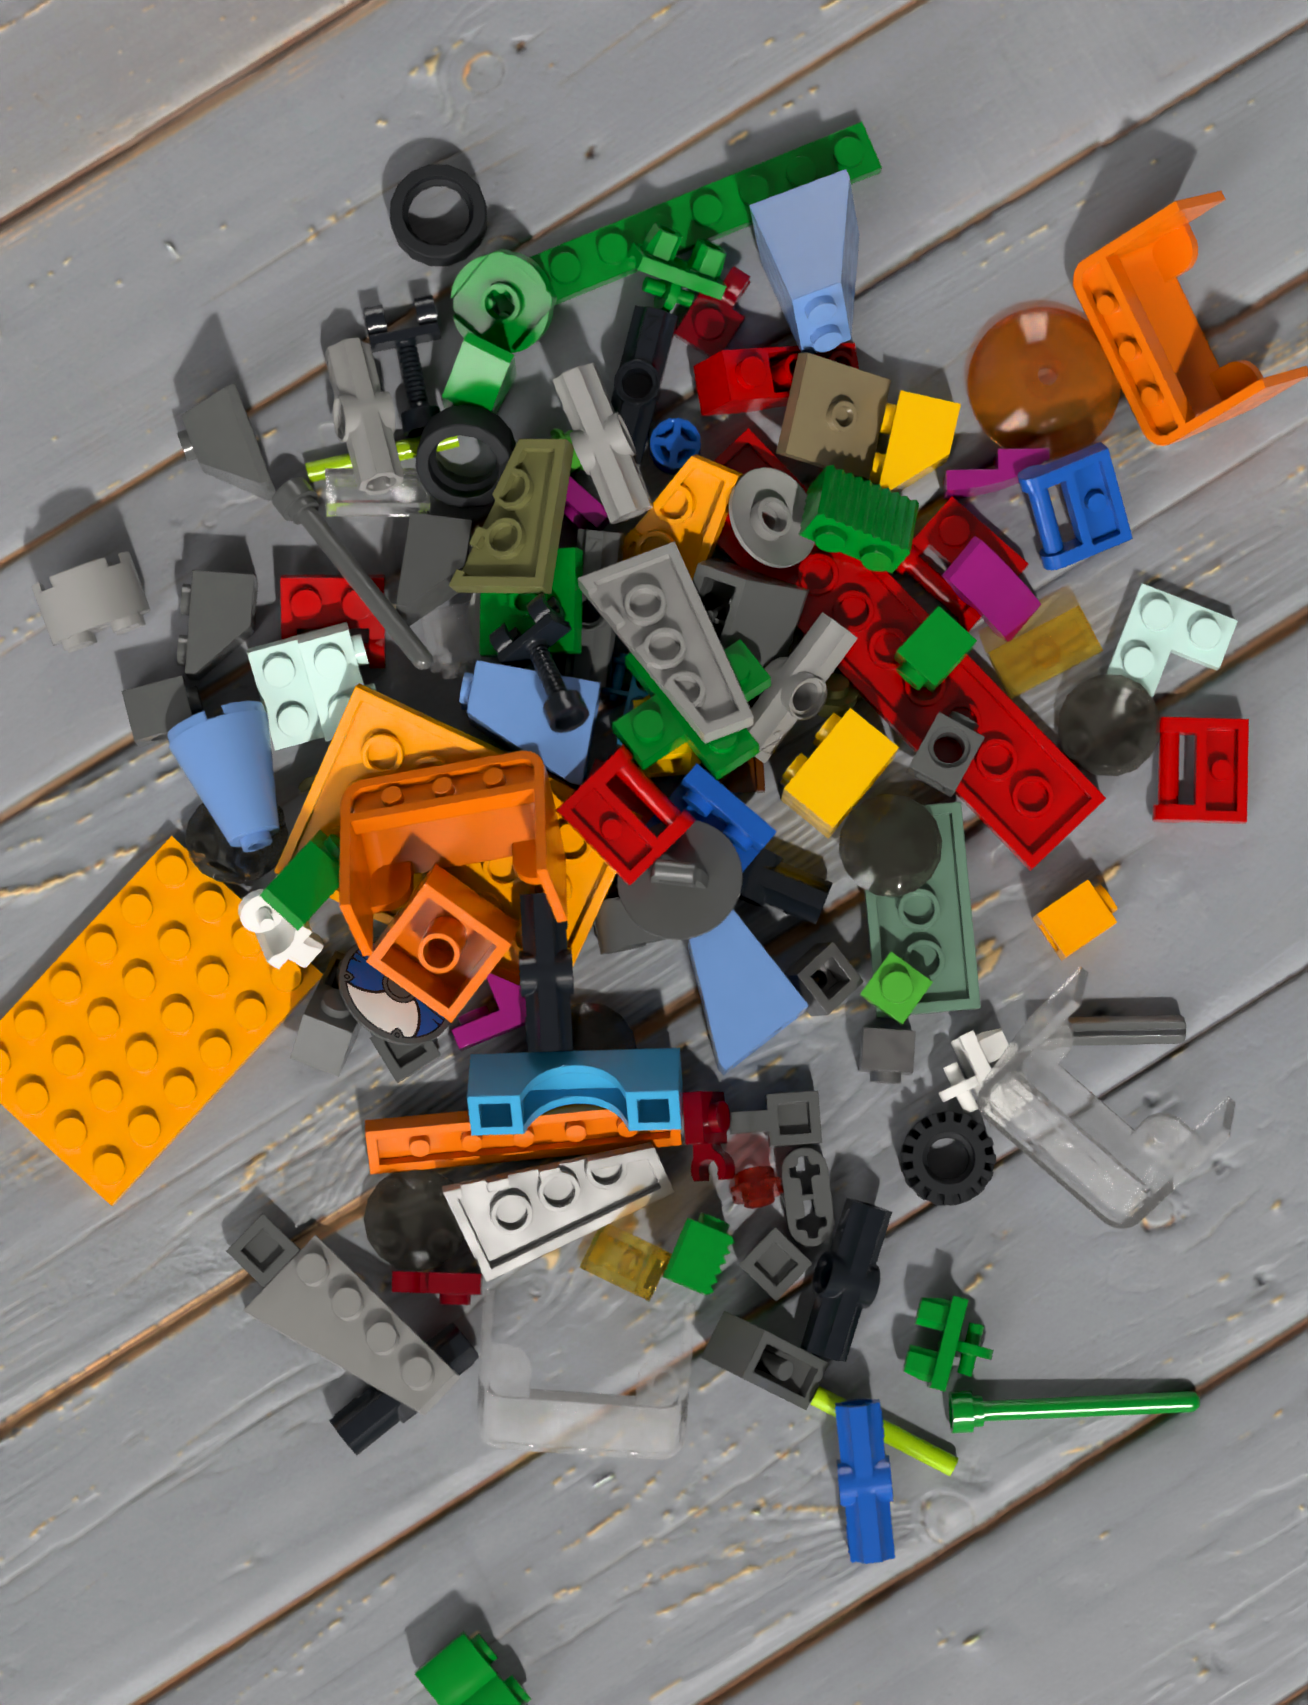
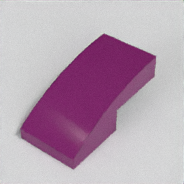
[943,448,1050,499]
[942,536,1041,643]

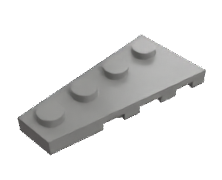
[578,541,754,743]

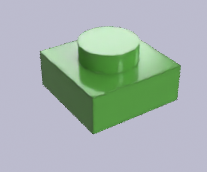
[860,952,933,1025]

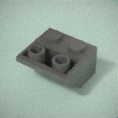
[693,557,809,669]

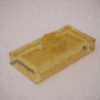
[987,605,1103,700]
[580,1224,672,1301]

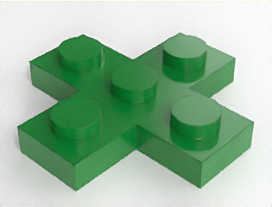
[612,639,771,780]

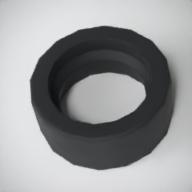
[390,164,487,266]
[415,404,516,508]

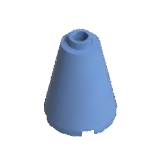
[167,701,279,852]

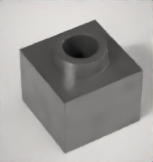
[784,942,864,1017]
[859,1027,916,1084]

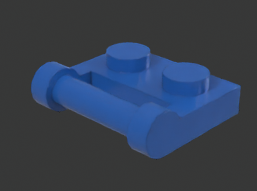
[1017,442,1133,570]

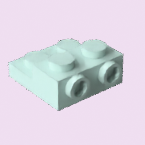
[247,622,377,751]

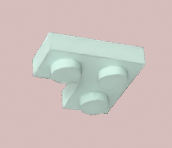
[1103,583,1238,699]

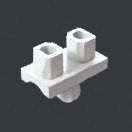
[238,889,324,969]
[939,1028,1033,1127]

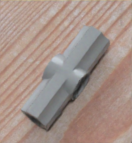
[324,338,404,495]
[553,362,653,524]
[747,612,858,764]

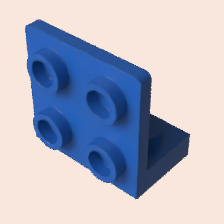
[645,764,777,872]

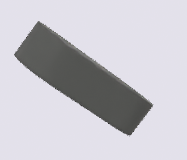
[781,1148,835,1247]

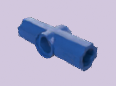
[835,1398,895,1564]

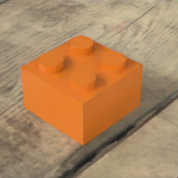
[366,863,520,1023]

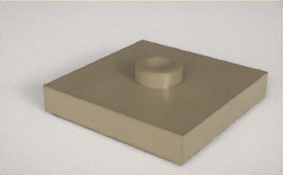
[776,353,891,479]

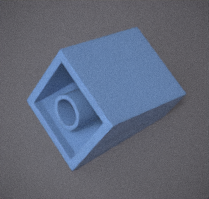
[749,169,860,354]
[459,660,601,788]
[688,910,809,1076]

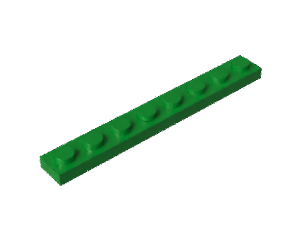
[492,122,882,314]

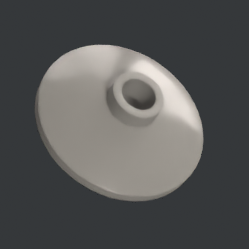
[729,467,815,568]

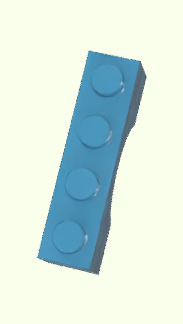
[467,1048,683,1136]

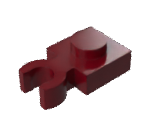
[392,1271,483,1305]

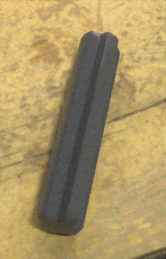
[1032,1015,1186,1046]

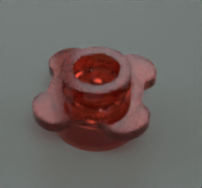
[730,1166,783,1209]

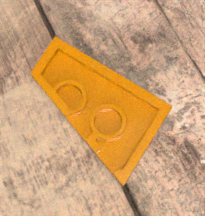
[623,454,743,581]

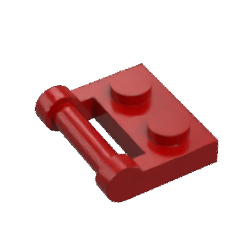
[896,496,1029,632]
[280,574,386,669]
[1152,717,1249,824]
[555,744,696,886]

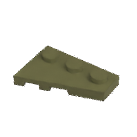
[449,439,574,594]

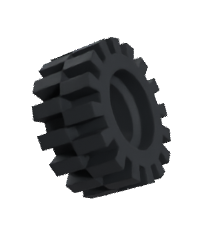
[900,1111,996,1206]

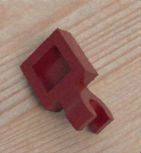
[674,266,751,357]
[682,1091,735,1182]

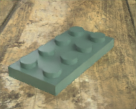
[857,802,981,1018]

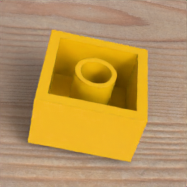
[780,708,899,839]

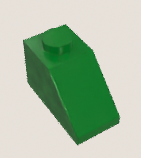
[442,332,517,415]
[259,830,340,931]

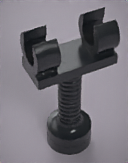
[363,295,441,437]
[489,591,589,733]

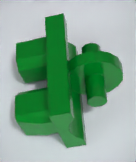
[627,223,727,313]
[902,1296,994,1392]

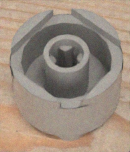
[31,551,151,653]

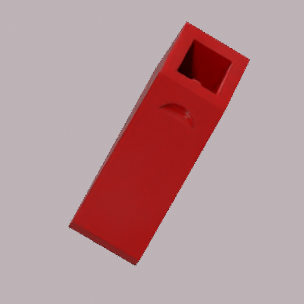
[693,342,859,416]

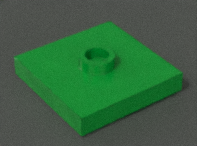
[479,547,583,658]

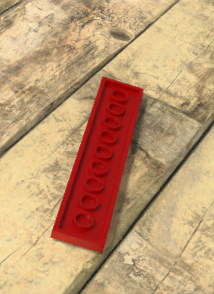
[714,428,1106,871]

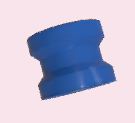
[650,418,701,475]

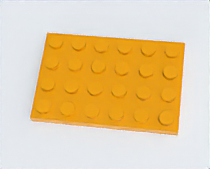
[274,683,643,986]
[0,836,323,1206]

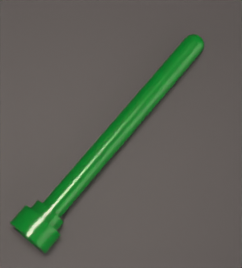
[948,1391,1200,1434]

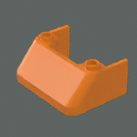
[1073,191,1308,446]
[339,751,568,956]

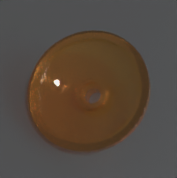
[967,307,1121,460]

